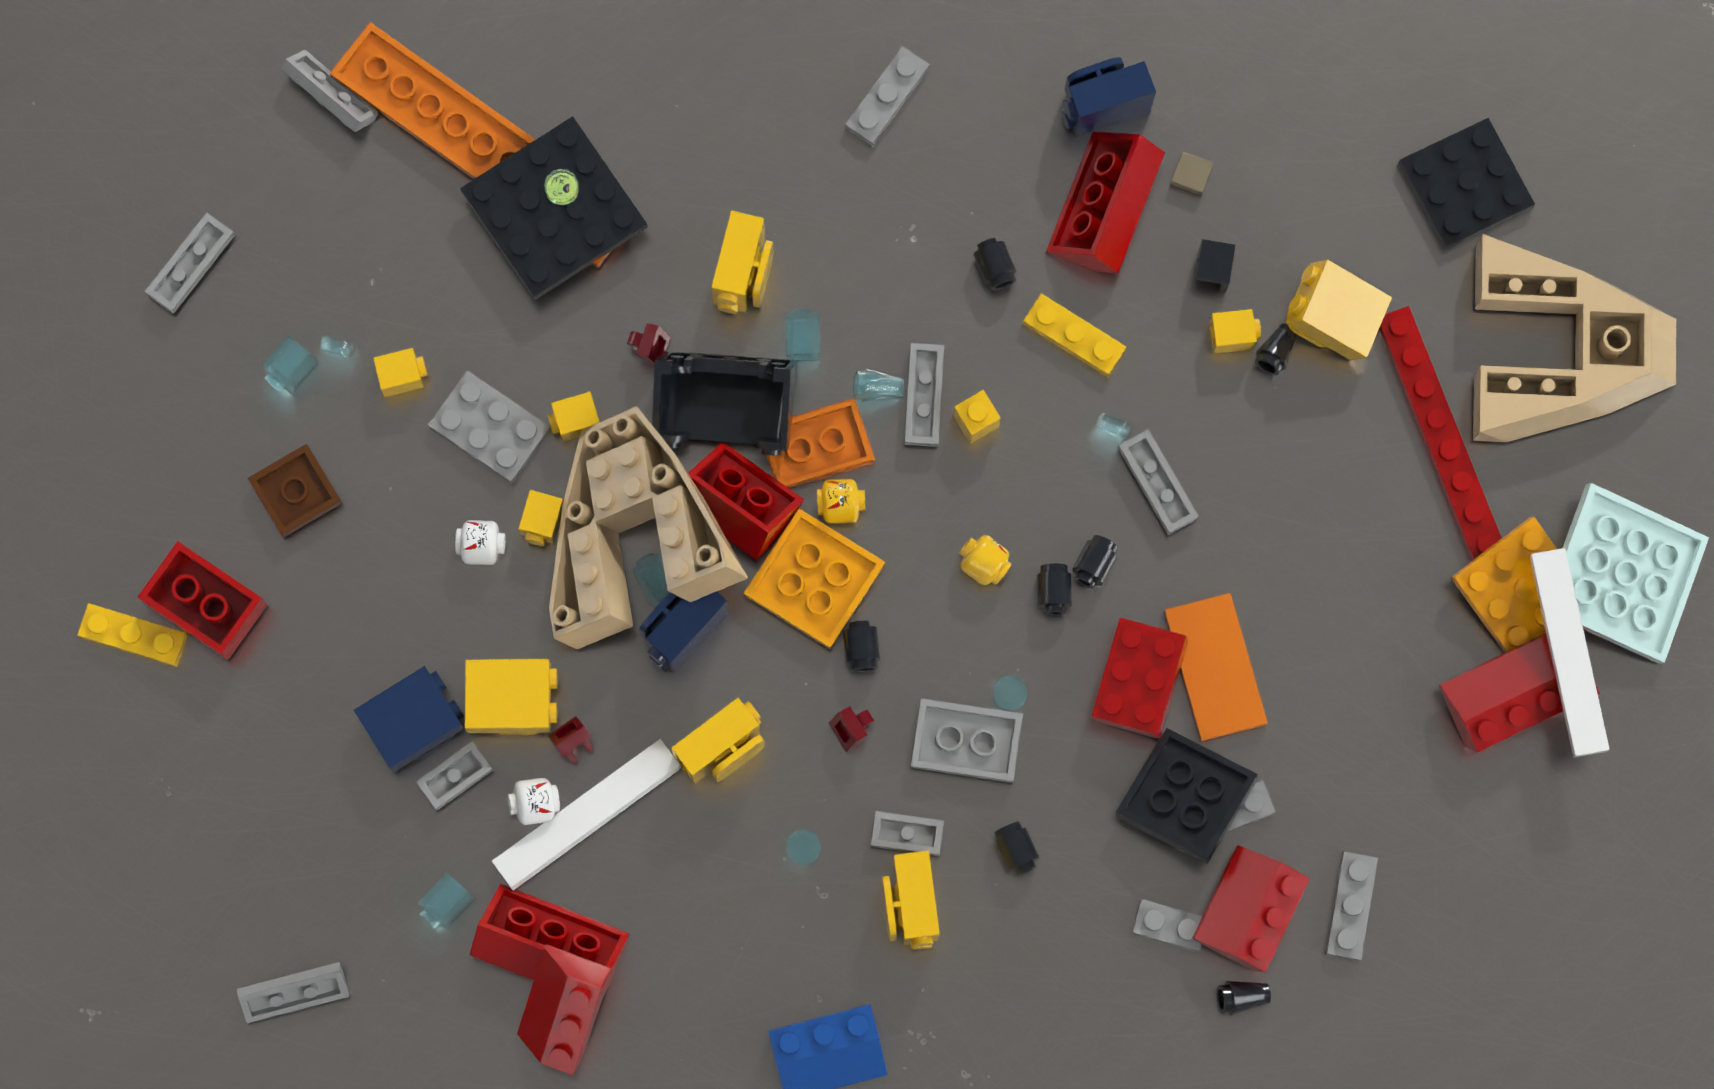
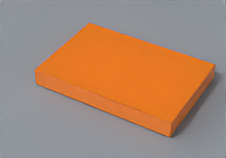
[766,398,875,489]

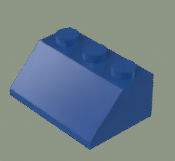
[768,1004,888,1089]

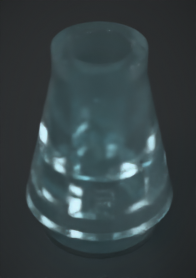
[853,368,904,402]

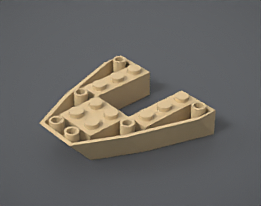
[1473,234,1676,442]
[549,406,748,649]

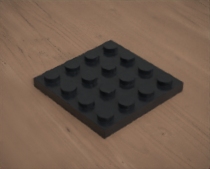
[460,116,648,300]

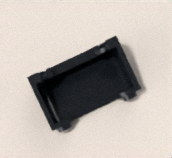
[652,352,798,455]

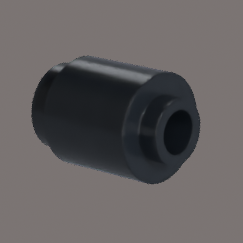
[973,238,1016,291]
[1072,535,1118,588]
[1037,563,1072,615]
[843,620,880,672]
[994,821,1040,876]

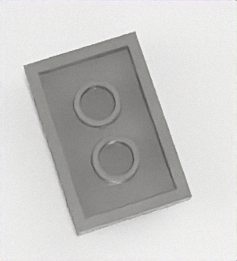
[428,371,551,484]
[910,698,1023,783]

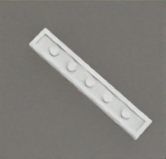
[1529,548,1610,758]
[492,739,681,890]

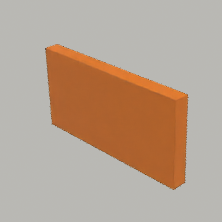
[1164,593,1268,742]

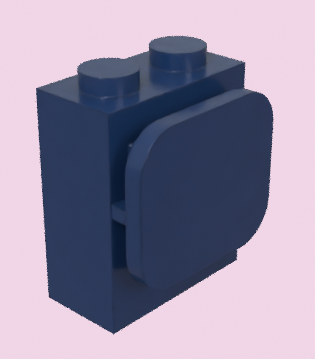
[1061,57,1156,137]
[639,592,729,673]
[354,666,465,773]

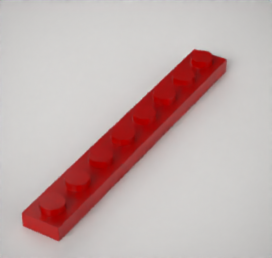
[1379,306,1502,561]

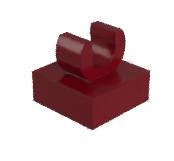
[627,323,671,367]
[829,706,874,752]
[548,716,593,763]

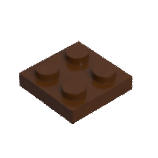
[248,444,342,538]

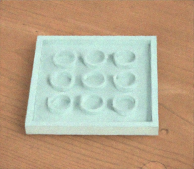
[1540,483,1709,664]

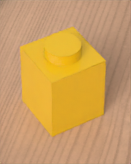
[1209,309,1261,354]
[373,348,428,397]
[953,390,1001,444]
[548,391,600,442]
[518,490,563,546]

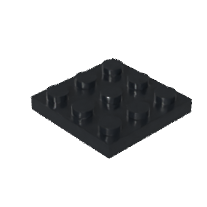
[1398,118,1535,250]
[1116,728,1258,864]

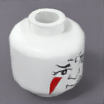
[455,520,506,565]
[507,778,560,825]

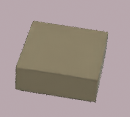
[1170,151,1214,196]

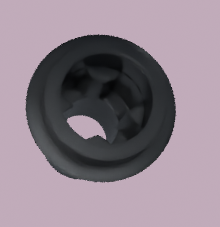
[1255,323,1297,375]
[1217,981,1271,1016]

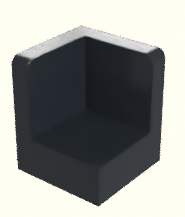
[1196,239,1236,291]

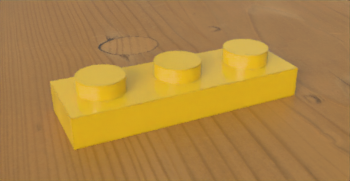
[1023,293,1126,377]
[77,603,188,667]

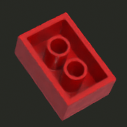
[137,541,267,661]
[1091,617,1188,739]

